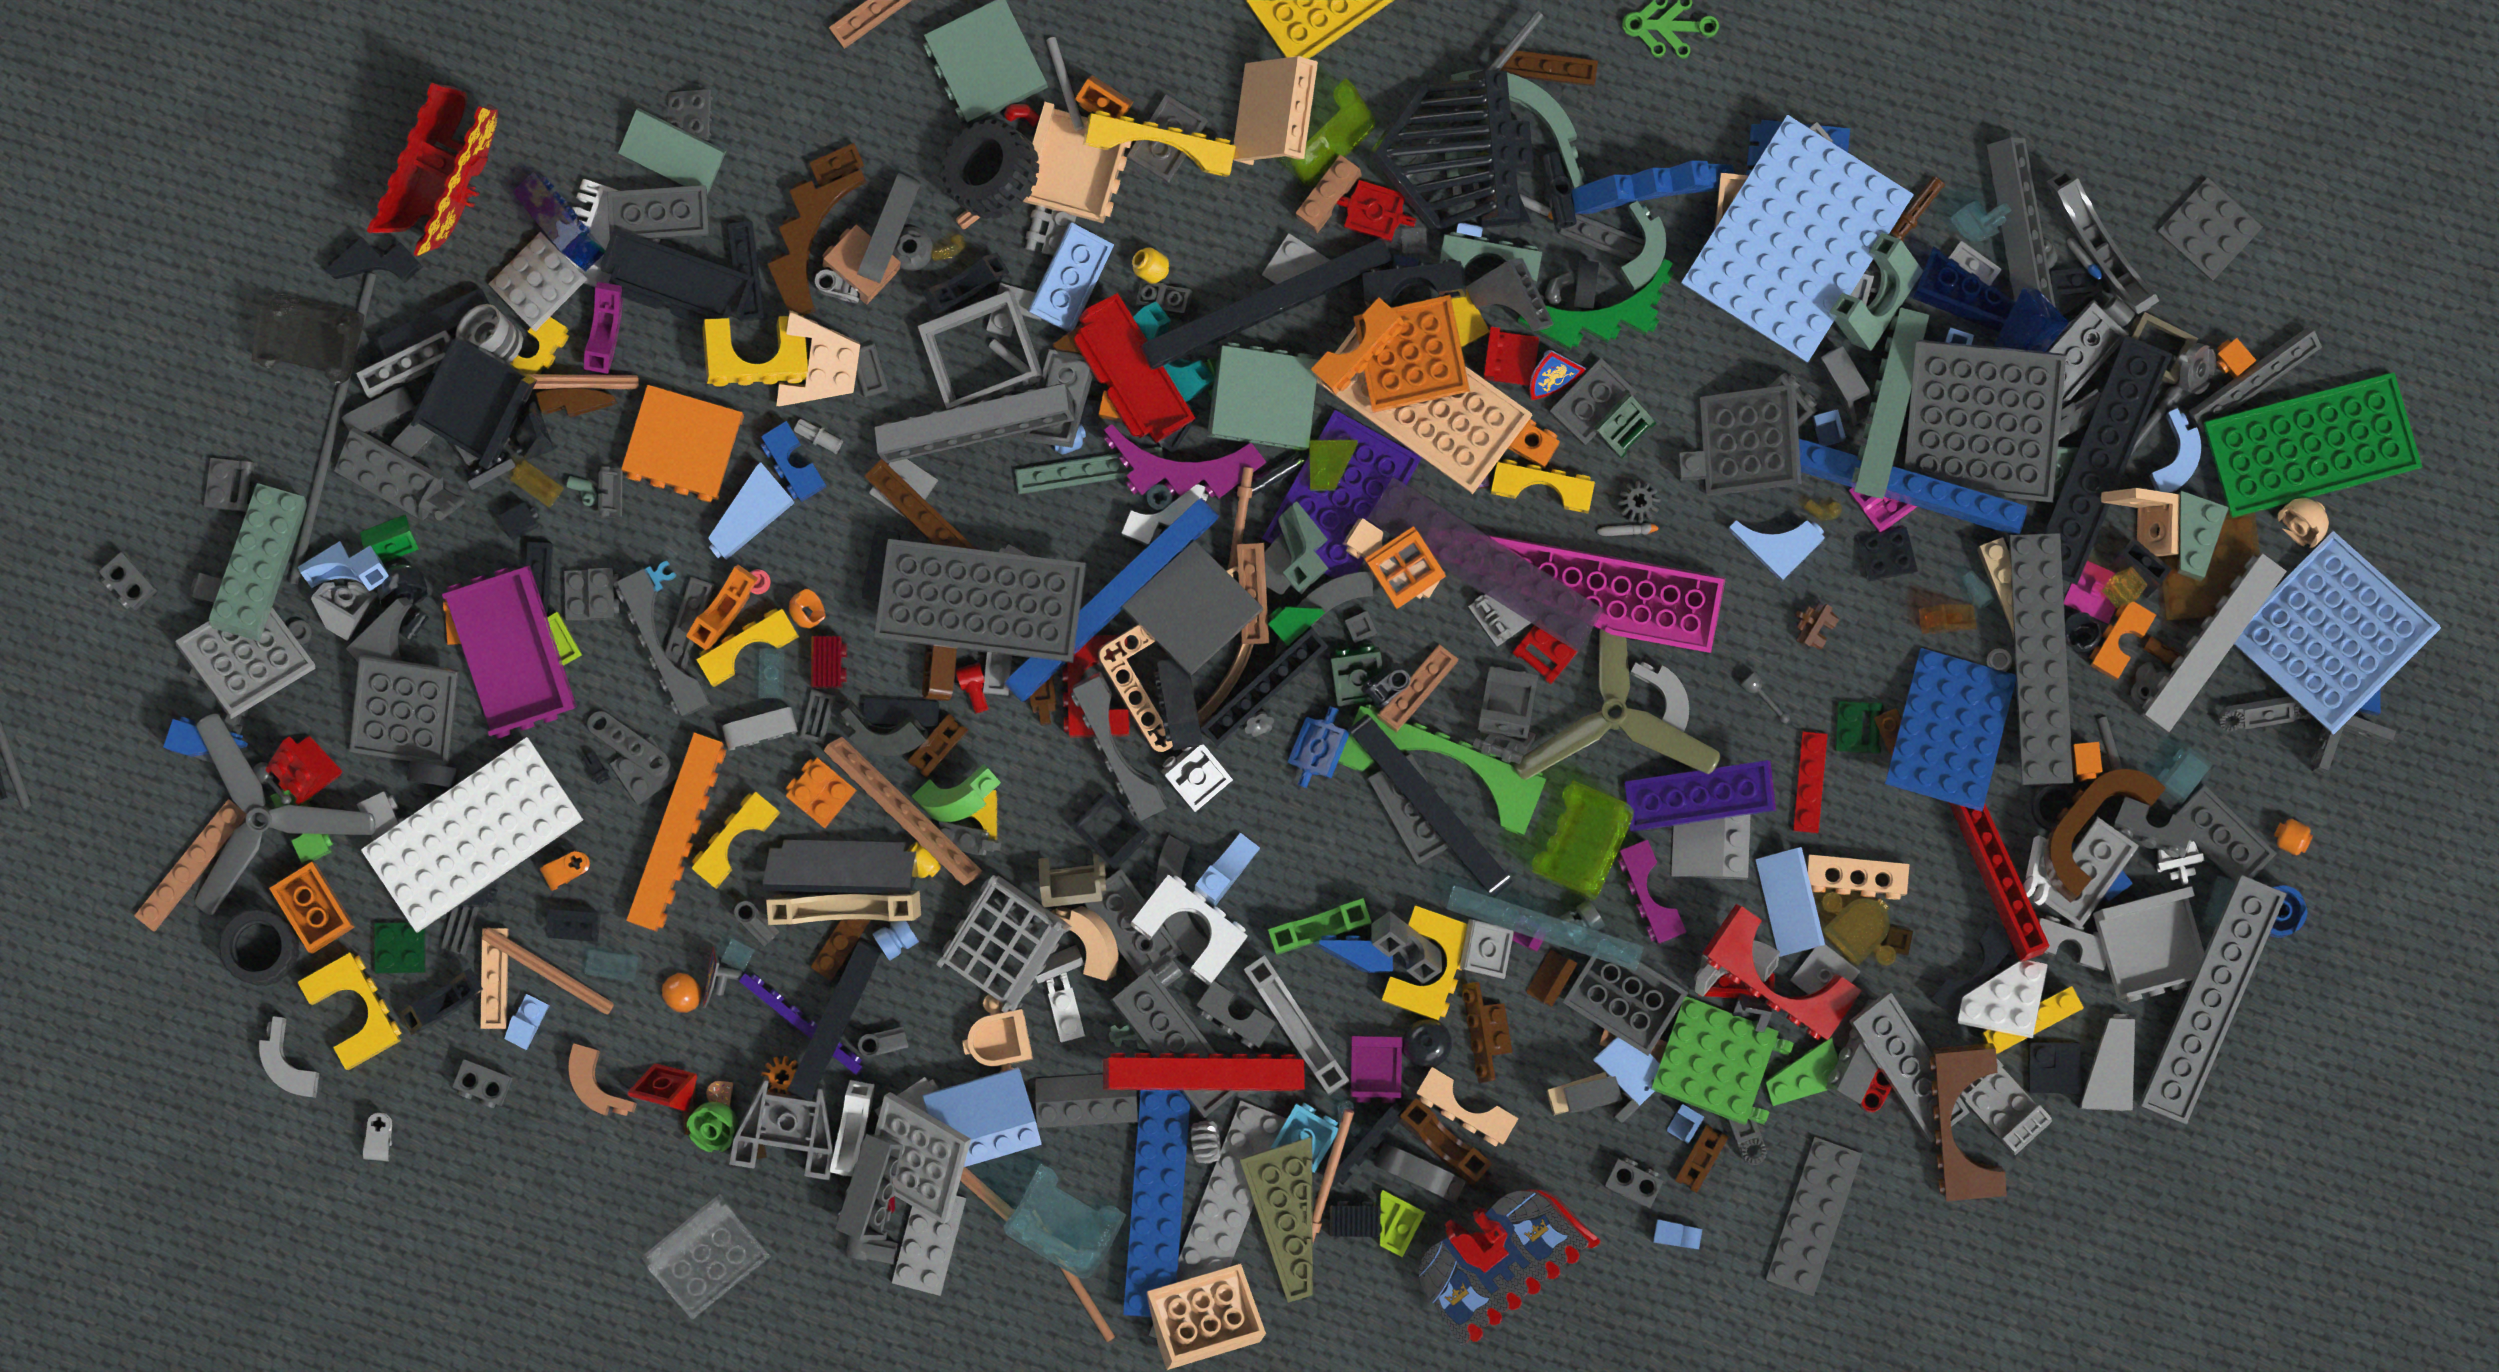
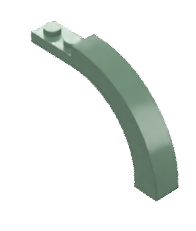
[1451,70,1587,189]

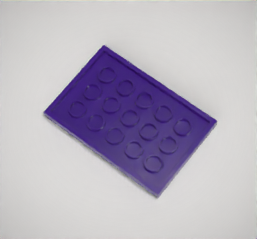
[1262,410,1422,579]

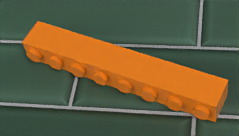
[626,733,727,932]

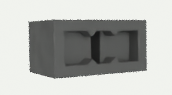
[99,552,158,610]
[453,1059,513,1108]
[1604,1157,1663,1209]

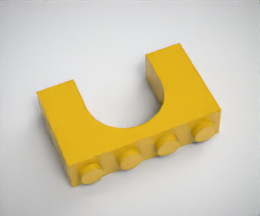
[703,316,808,386]
[1382,906,1468,1021]
[298,953,402,1070]

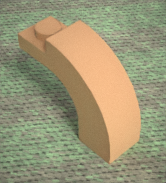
[1045,906,1118,981]

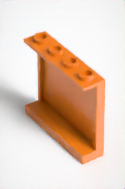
[621,385,744,503]

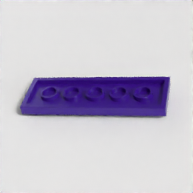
[1625,760,1776,832]

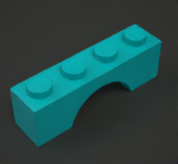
[1133,301,1214,402]

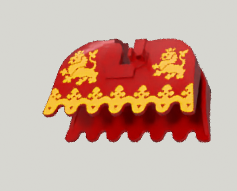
[367,83,498,256]

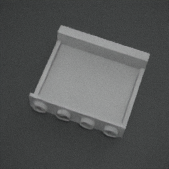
[2093,886,2204,1003]

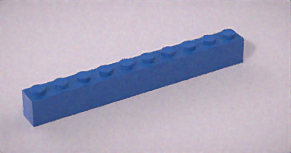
[1799,439,2027,535]

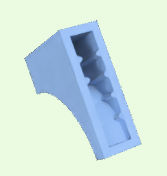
[1728,520,1825,582]
[1195,833,1260,907]

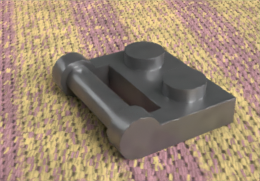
[204,458,255,512]

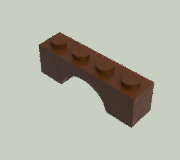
[1398,1098,1493,1187]

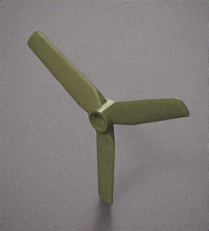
[1513,629,1720,780]

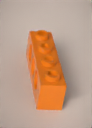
[1508,419,1560,469]

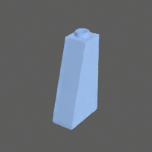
[708,463,794,560]

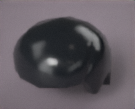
[2065,612,2102,652]

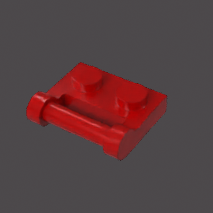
[1512,619,1579,685]

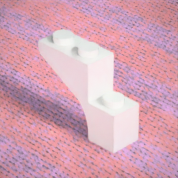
[1122,485,1208,546]
[830,1080,875,1177]

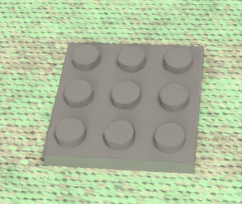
[489,232,587,331]

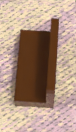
[1527,950,1578,1008]

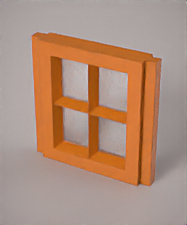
[1364,526,1446,609]

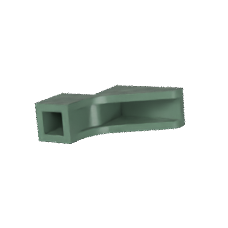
[1278,501,1328,592]

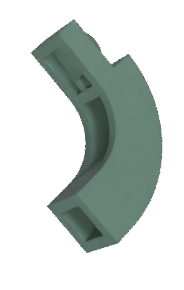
[1620,201,1666,293]

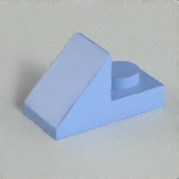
[504,994,550,1050]

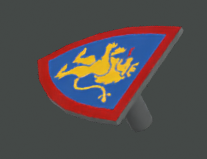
[703,946,742,1008]

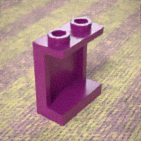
[1351,1036,1402,1103]

